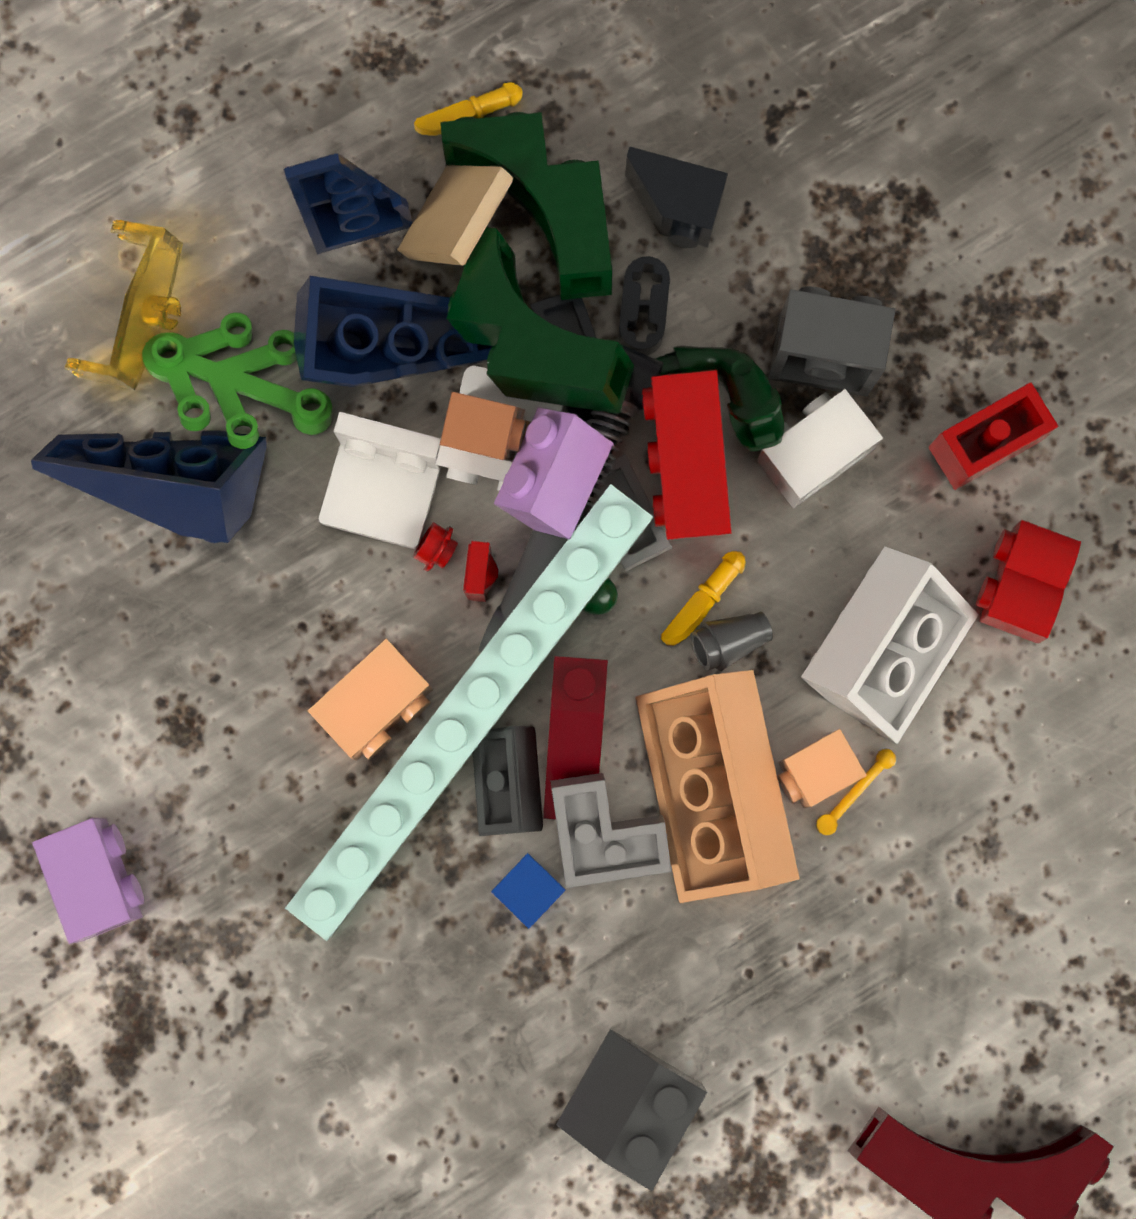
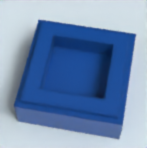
[491,853,566,929]

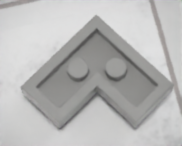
[551,773,672,888]

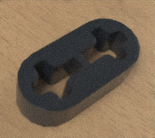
[619,256,670,356]

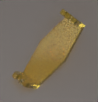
[64,220,183,390]

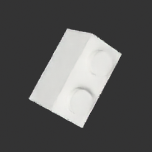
[757,389,883,509]

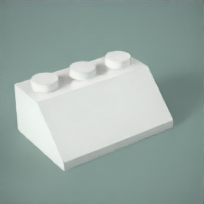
[801,546,979,744]

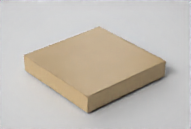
[397,165,514,266]

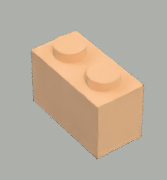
[308,639,433,761]

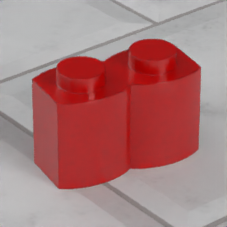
[976,520,1081,644]

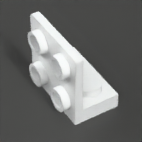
[318,412,442,549]

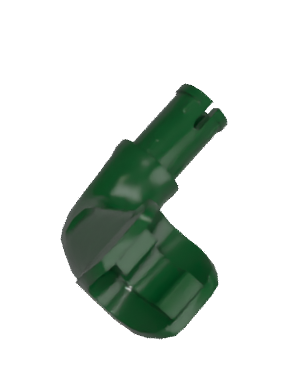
[654,346,785,451]

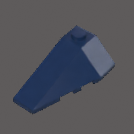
[283,153,413,254]
[294,275,493,387]
[31,430,267,543]

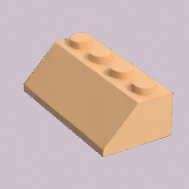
[635,670,800,903]

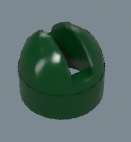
[582,577,618,615]

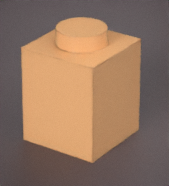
[777,729,867,808]

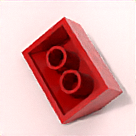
[642,369,732,540]

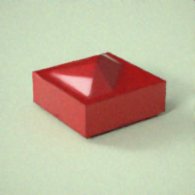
[463,541,499,602]

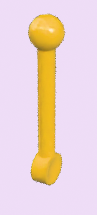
[815,748,896,835]

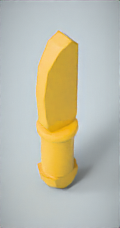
[414,82,523,136]
[661,551,746,646]

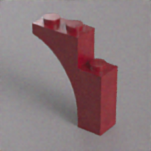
[847,1107,1114,1219]

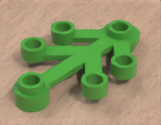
[142,312,333,449]

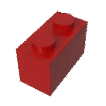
[928,382,1059,490]

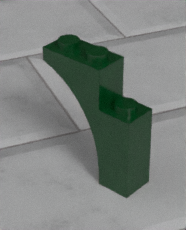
[440,112,612,300]
[447,227,635,414]

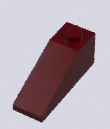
[543,656,608,820]

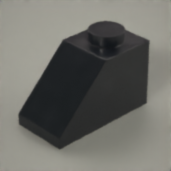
[625,146,728,248]

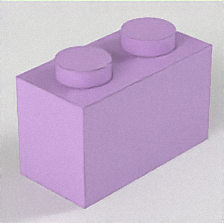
[494,407,614,540]
[32,818,144,944]

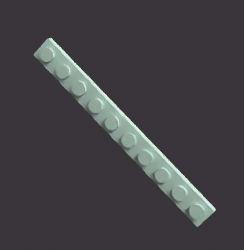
[285,484,654,941]

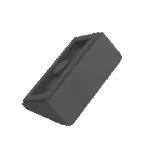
[473,726,543,836]

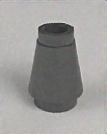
[691,611,773,671]

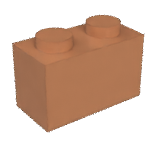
[440,392,531,460]

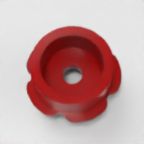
[413,522,458,572]

